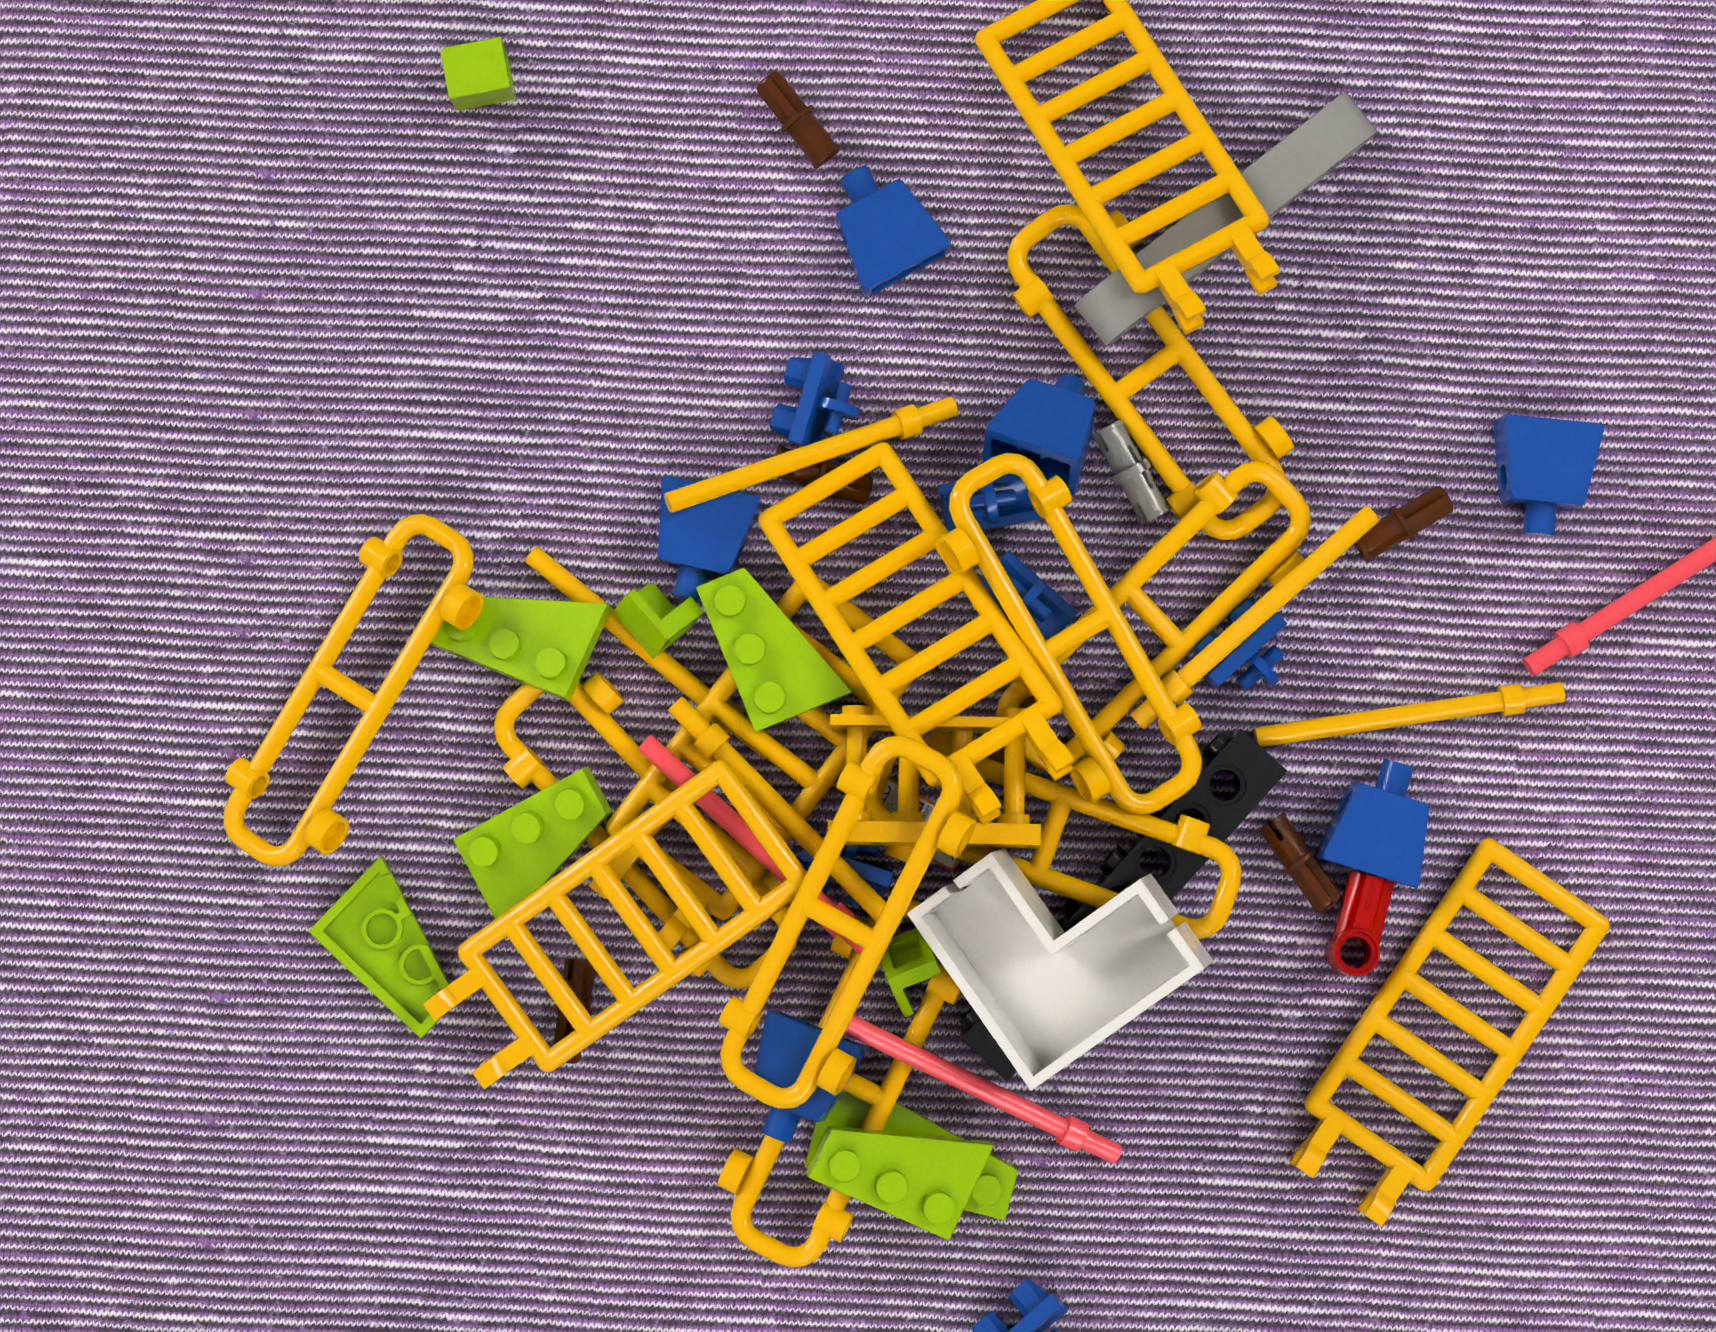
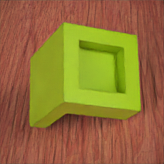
[440,37,517,110]
[613,583,704,659]
[881,928,942,1017]

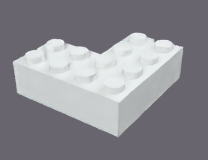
[907,848,1213,1091]

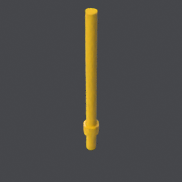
[664,396,958,513]
[1130,505,1380,729]
[525,546,763,758]
[1254,682,1565,747]
[668,696,903,925]

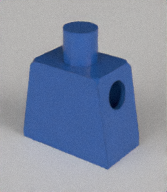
[836,165,951,299]
[983,374,1096,495]
[1493,414,1604,537]
[658,475,762,602]
[1314,759,1429,888]
[754,1010,868,1143]

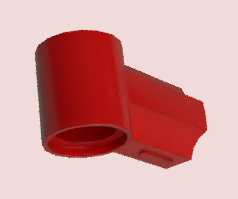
[1325,871,1394,976]

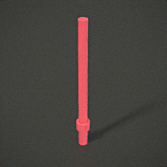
[1522,537,1716,676]
[637,734,863,954]
[844,1015,1122,1164]

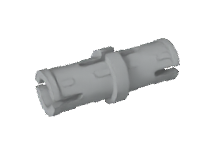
[1092,419,1171,525]

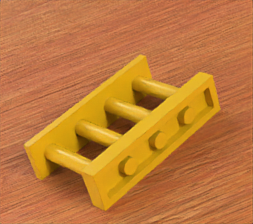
[827,705,1041,849]

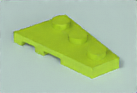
[696,568,852,733]
[431,597,612,702]
[453,766,612,919]
[308,856,450,1038]
[806,1125,994,1241]

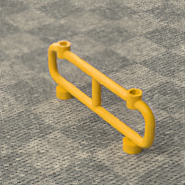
[1007,204,1295,540]
[938,453,1202,815]
[996,461,1311,771]
[223,514,484,867]
[494,671,798,989]
[866,732,1242,940]
[718,735,976,1109]
[717,899,962,1268]

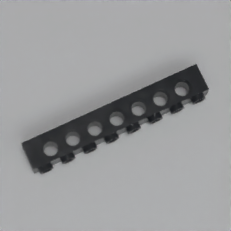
[959,729,1287,1082]

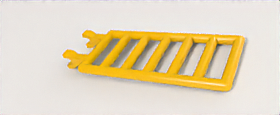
[975,0,1280,335]
[758,442,1074,826]
[589,575,917,950]
[423,760,807,1089]
[1289,838,1610,1227]

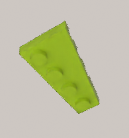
[804,1091,1018,1221]

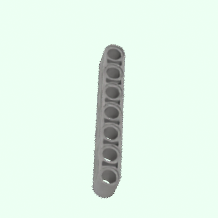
[1074,92,1378,347]

